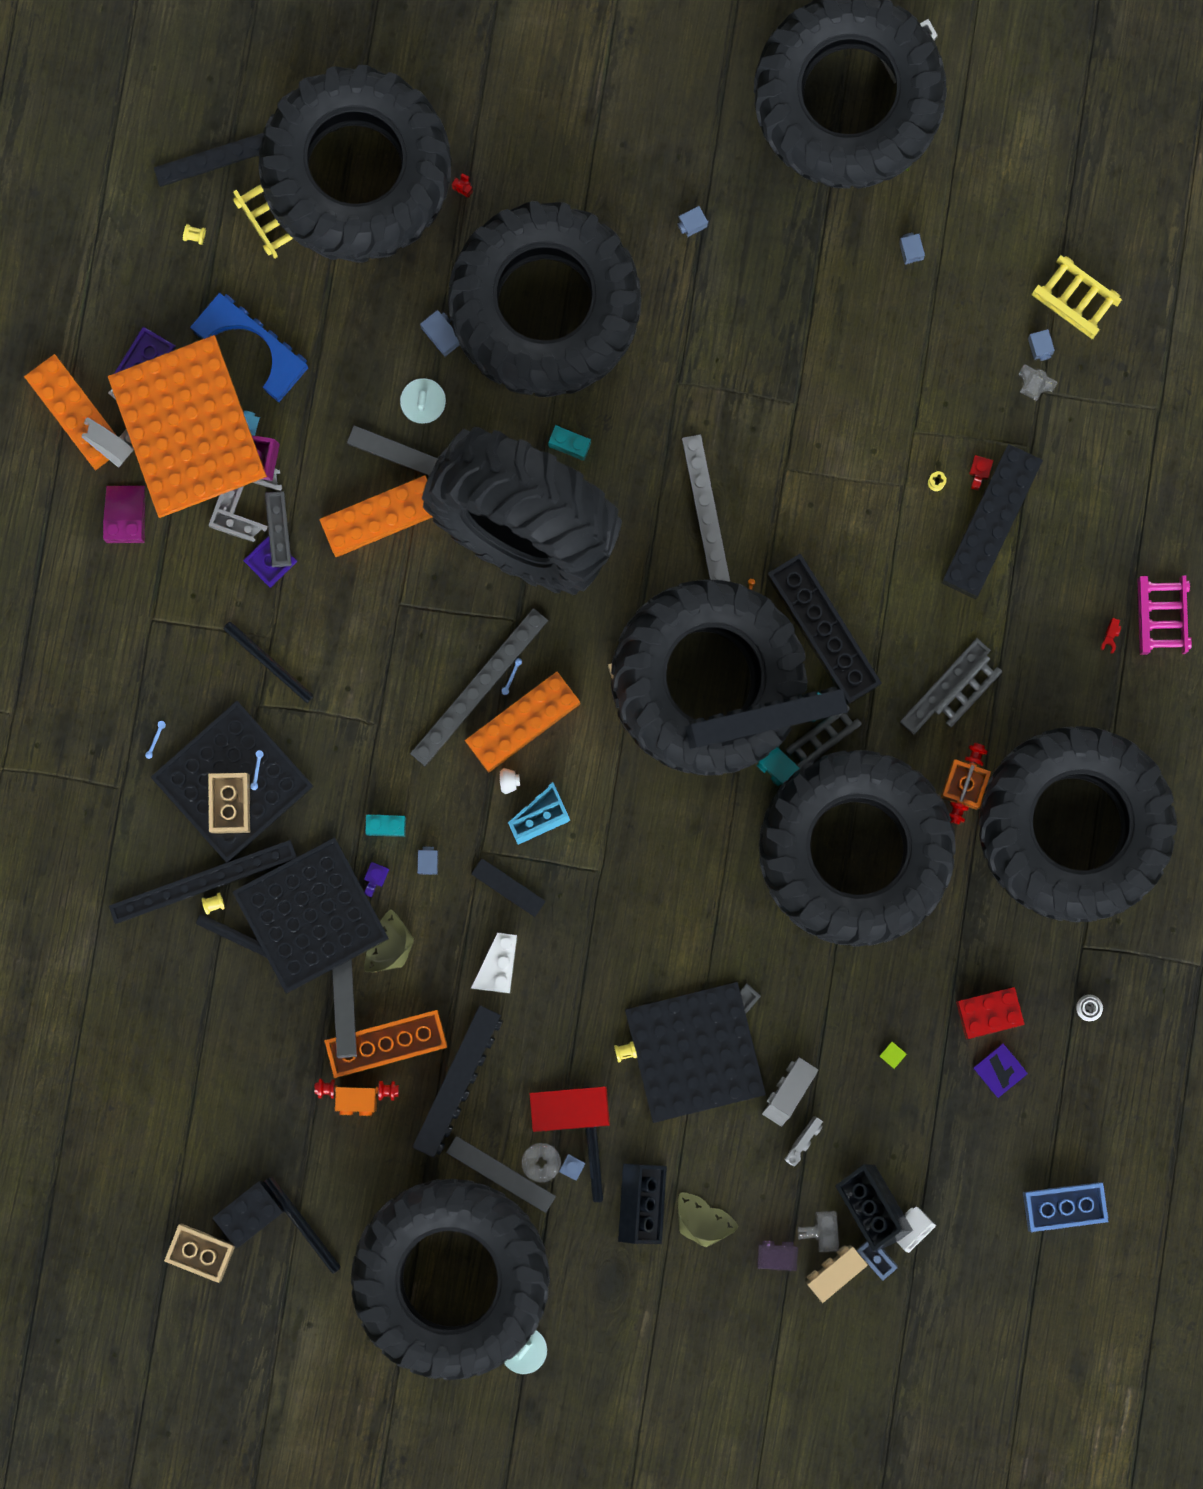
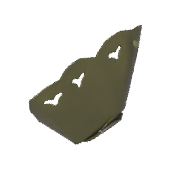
[364,910,414,973]
[678,1193,738,1247]

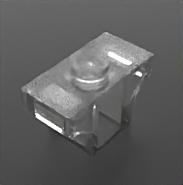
[1019,364,1058,401]

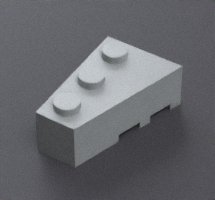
[762,1058,818,1127]

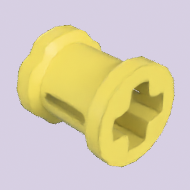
[183,224,206,245]
[928,471,947,491]
[201,892,225,915]
[614,1041,637,1062]

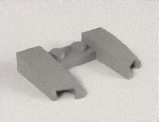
[81,389,134,468]
[209,469,282,542]

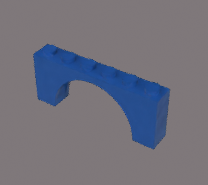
[190,293,308,402]

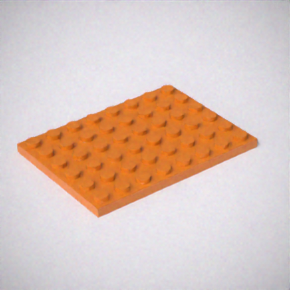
[108,335,267,518]

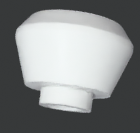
[500,768,520,794]
[1076,995,1103,1021]

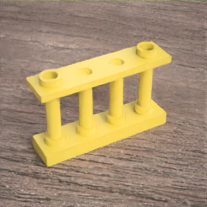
[233,184,293,259]
[1032,255,1122,340]

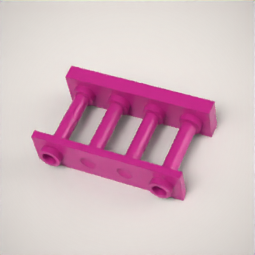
[1137,576,1192,655]

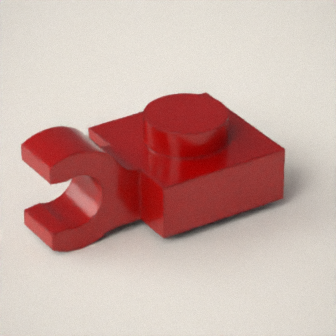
[452,173,473,198]
[969,455,993,491]
[1100,618,1121,654]

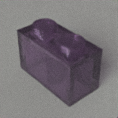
[757,1241,798,1271]

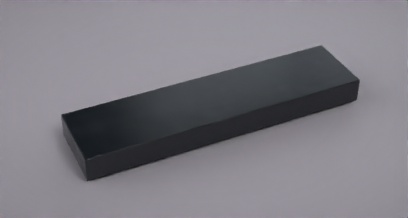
[471,859,546,917]

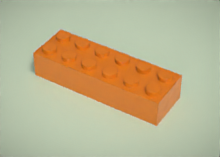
[24,354,117,470]
[319,475,432,557]
[465,672,580,773]
[324,1010,448,1078]

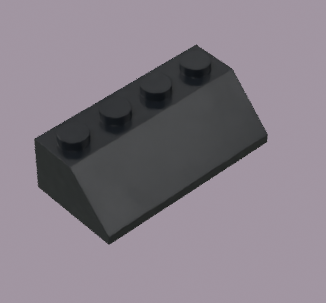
[618,1164,667,1244]
[835,1164,913,1252]

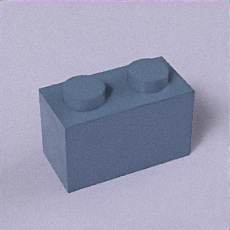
[420,310,459,357]
[857,1240,898,1280]

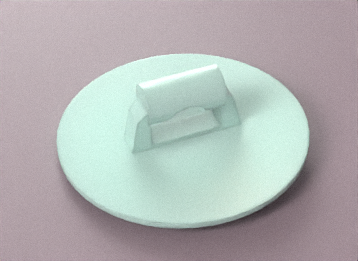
[400,378,446,424]
[504,1330,547,1374]

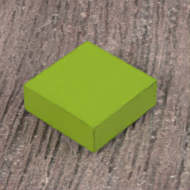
[879,1042,907,1069]

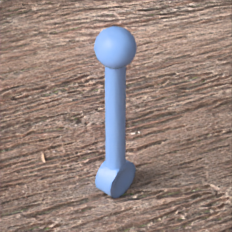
[502,658,522,695]
[145,721,166,759]
[250,750,264,790]

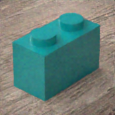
[548,425,591,461]
[756,747,800,786]
[365,815,406,837]

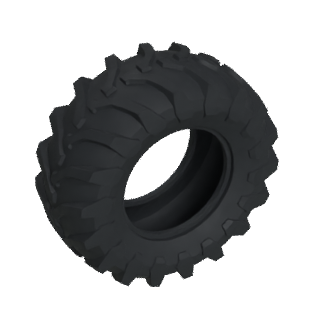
[754,0,947,189]
[259,65,451,263]
[448,201,641,397]
[422,427,622,595]
[610,580,808,775]
[979,726,1177,922]
[759,750,956,946]
[351,1179,550,1380]

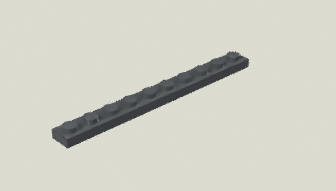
[410,608,548,766]

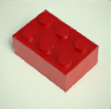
[956,987,1025,1039]

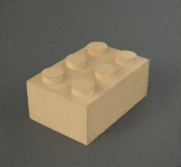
[208,773,250,833]
[164,1224,235,1283]
[805,1245,868,1303]

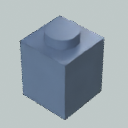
[677,206,708,237]
[899,233,925,264]
[1028,329,1055,361]
[418,847,438,875]
[559,1154,585,1181]

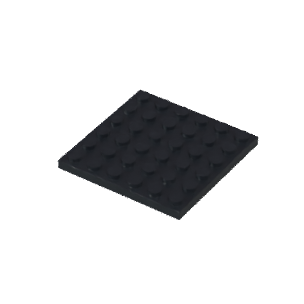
[151,701,314,863]
[232,838,389,994]
[625,982,766,1123]

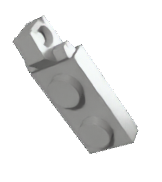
[784,1116,823,1167]

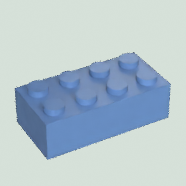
[1023,1182,1109,1232]

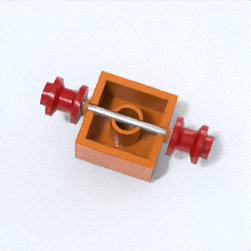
[941,743,991,825]
[315,1079,399,1116]

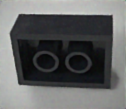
[213,1181,285,1249]

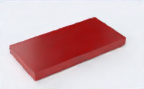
[530,1086,610,1132]

